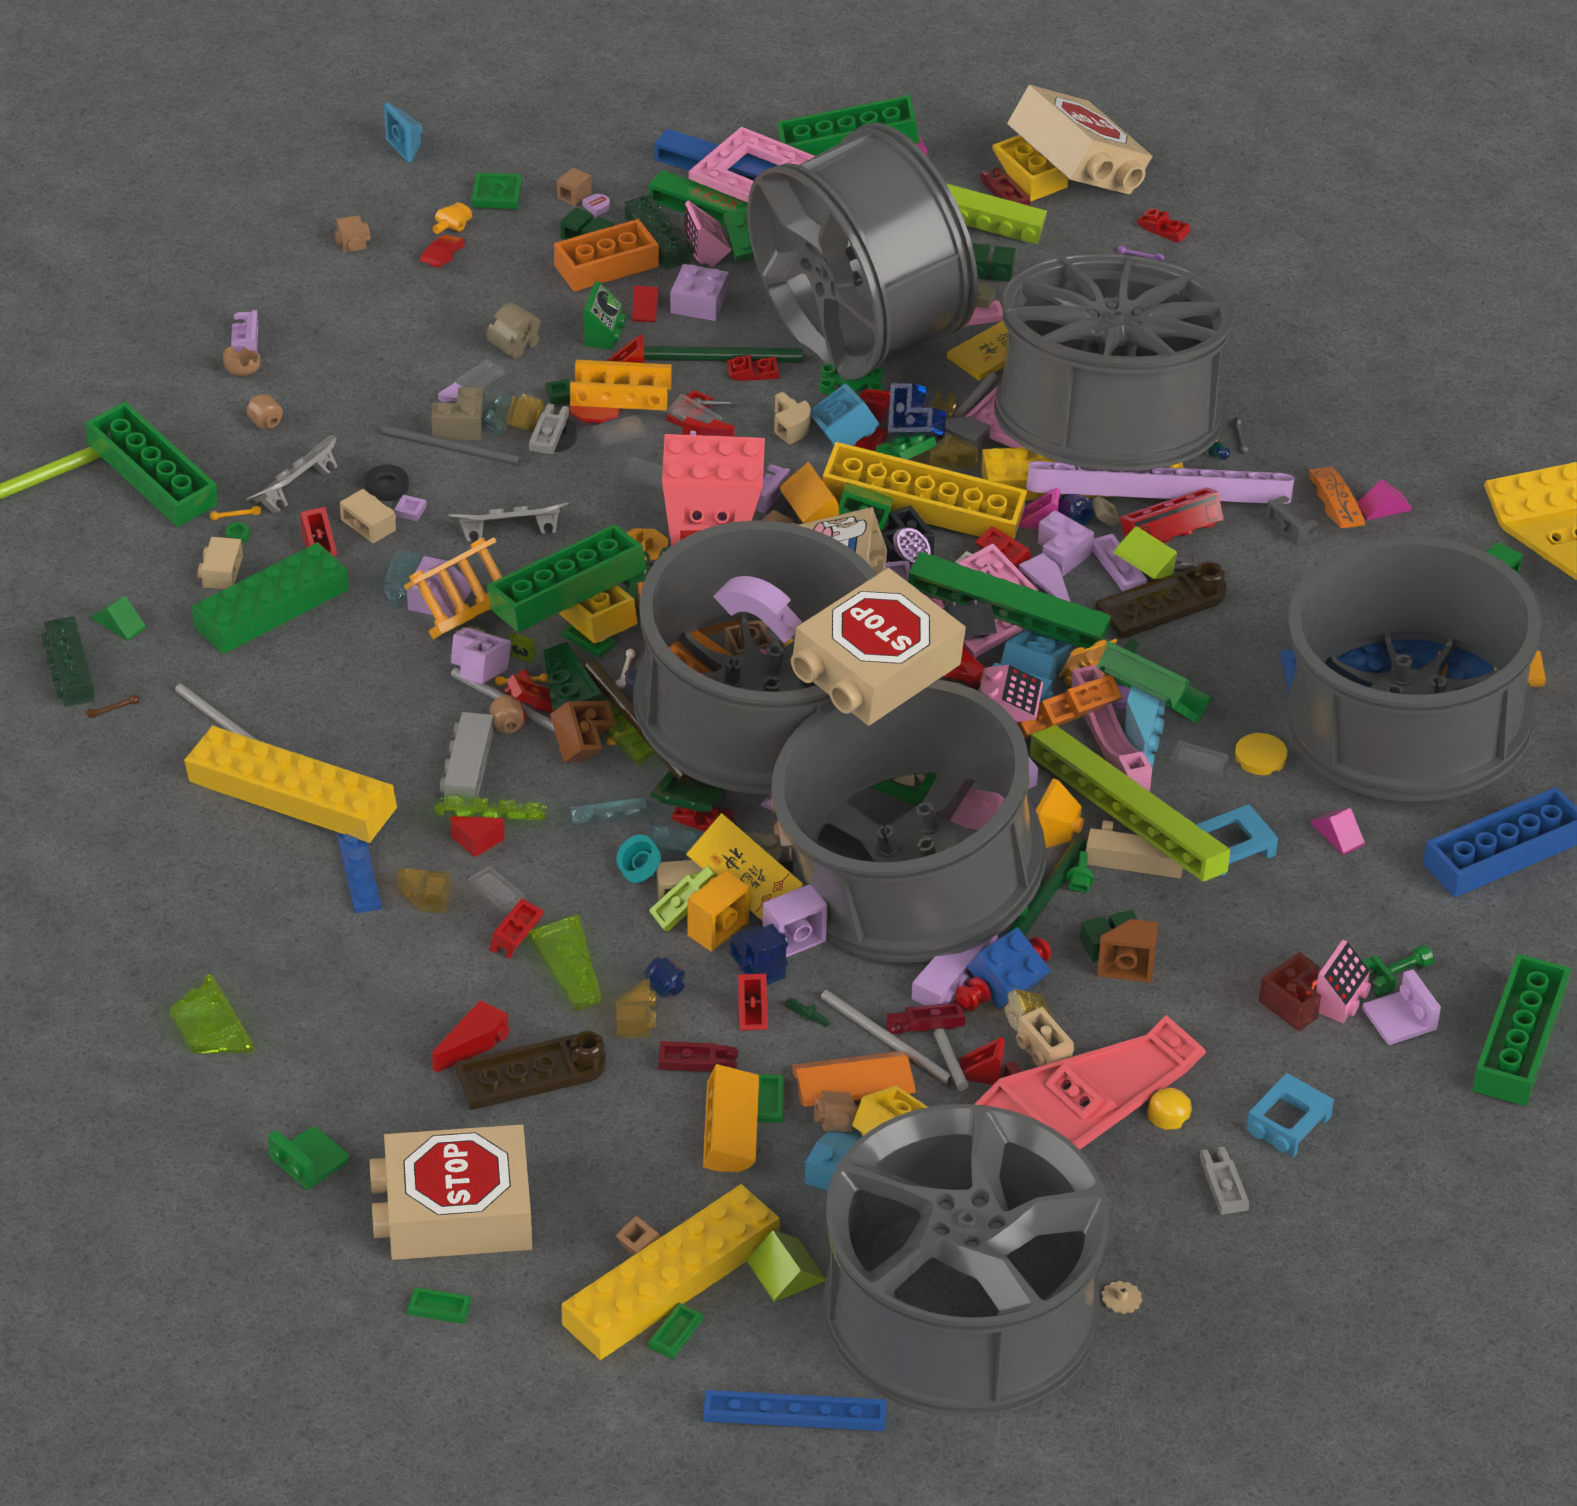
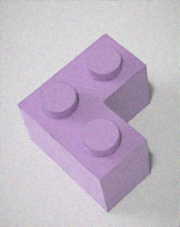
[1038,510,1094,577]
[451,627,511,685]

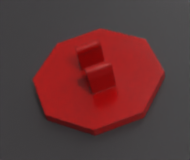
[569,406,620,426]

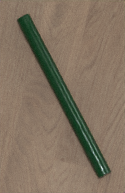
[623,346,802,363]
[1007,837,1087,936]

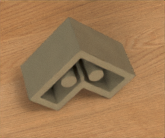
[431,387,483,440]

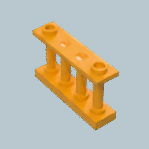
[570,360,672,411]
[404,537,502,639]

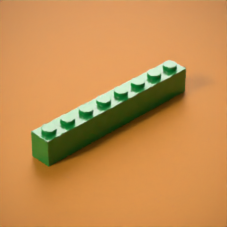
[908,551,1111,649]

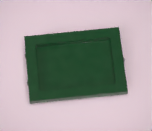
[650,770,728,812]

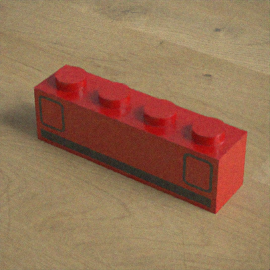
[1120,487,1223,543]

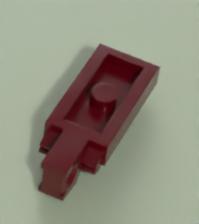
[886,1002,965,1034]

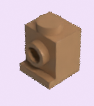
[616,1216,661,1256]

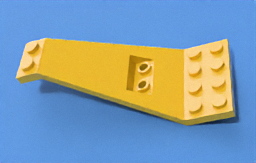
[1484,462,1577,580]

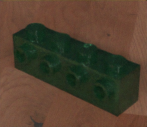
[625,194,692,270]
[41,616,95,707]

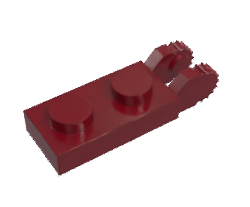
[980,168,1030,206]
[658,1041,738,1072]

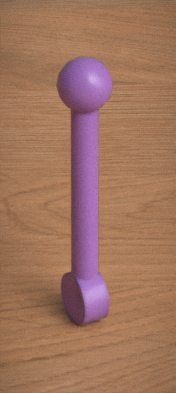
[1117,246,1164,261]

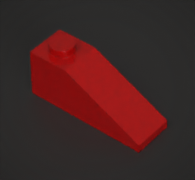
[432,1000,510,1072]

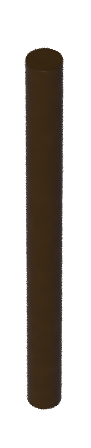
[584,660,693,784]

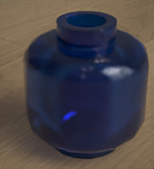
[1058,494,1093,526]
[644,957,686,998]

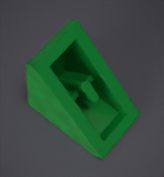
[91,596,146,641]

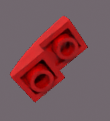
[1137,209,1191,243]
[420,235,465,267]
[727,355,780,381]
[683,416,735,437]
[671,807,734,832]

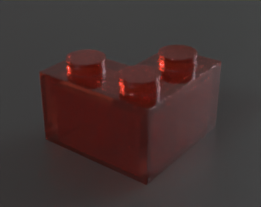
[1258,952,1321,1031]

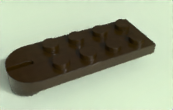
[1095,561,1227,639]
[455,1031,606,1110]

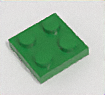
[472,172,522,209]
[875,434,937,460]

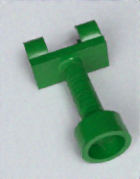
[1362,945,1434,996]

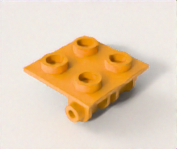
[1058,639,1117,686]

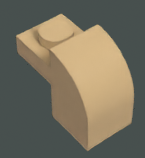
[774,392,811,445]

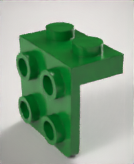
[268,1127,349,1190]

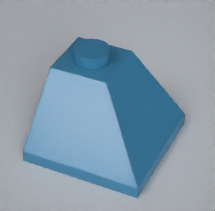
[384,103,422,163]

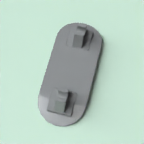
[246,435,337,513]
[447,502,569,542]

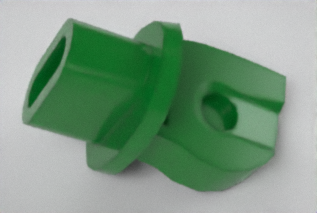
[1066,851,1095,892]

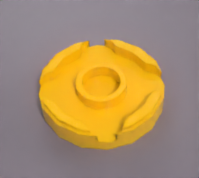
[1235,733,1287,775]

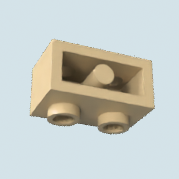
[1016,1007,1074,1067]

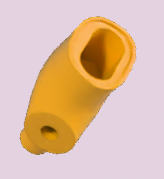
[433,202,472,234]

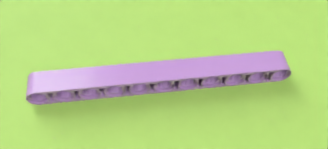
[1026,461,1294,504]

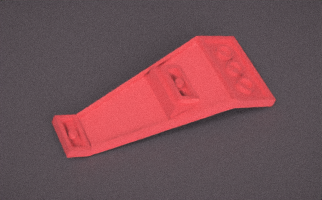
[662,434,765,546]
[974,1015,1206,1149]

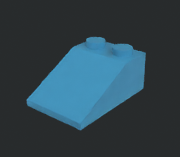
[810,383,880,446]
[1001,630,1076,683]
[805,1127,863,1191]

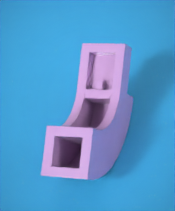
[713,576,803,643]

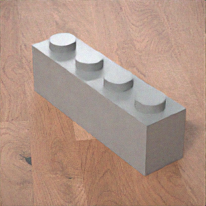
[440,712,494,805]

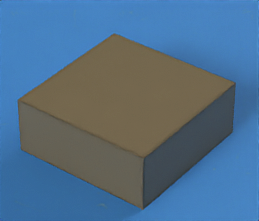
[1091,495,1120,527]

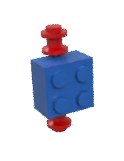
[956,927,1051,1012]

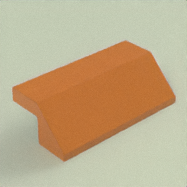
[792,1051,916,1107]

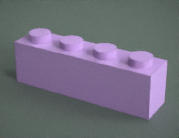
[912,934,998,1005]

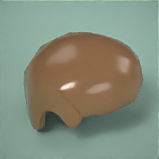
[223,346,261,377]

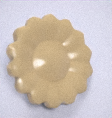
[1101,1281,1142,1314]

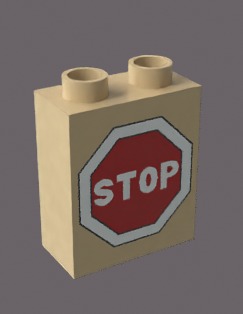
[1007,85,1153,194]
[791,568,966,726]
[370,1124,532,1260]

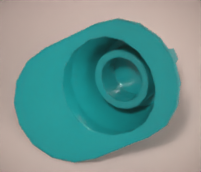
[616,834,661,883]

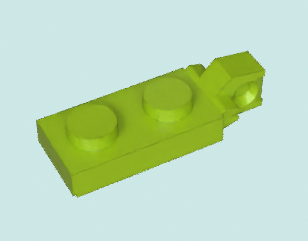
[649,866,718,932]

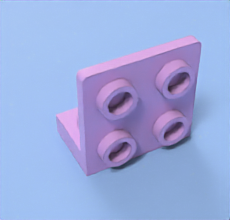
[1362,969,1441,1045]

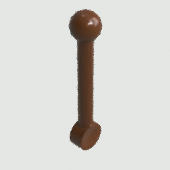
[87,695,139,718]

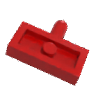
[504,670,553,713]

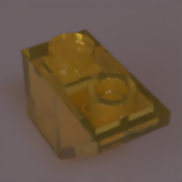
[505,394,547,432]
[397,868,452,913]
[616,979,656,1039]

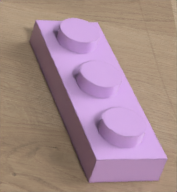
[1092,533,1147,592]

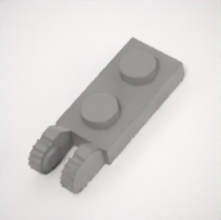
[529,404,569,454]
[1200,1147,1249,1215]

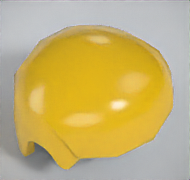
[1147,1088,1192,1130]

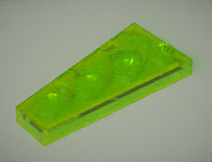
[434,794,548,820]
[529,914,601,1011]

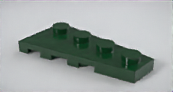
[543,642,603,712]

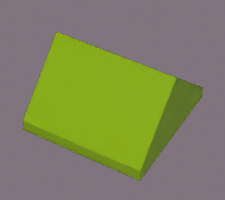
[1113,526,1177,579]
[747,1230,826,1302]

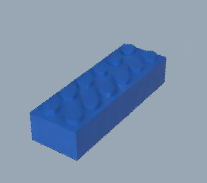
[1423,787,1577,898]

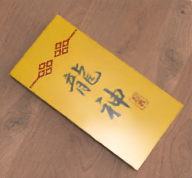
[947,321,1009,381]
[686,813,804,921]

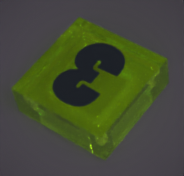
[508,632,536,663]

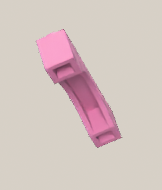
[1071,665,1152,792]

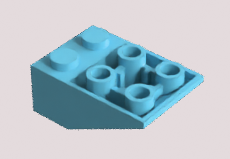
[1124,685,1166,769]

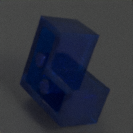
[888,383,946,436]
[730,923,788,986]

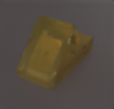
[1004,989,1053,1031]

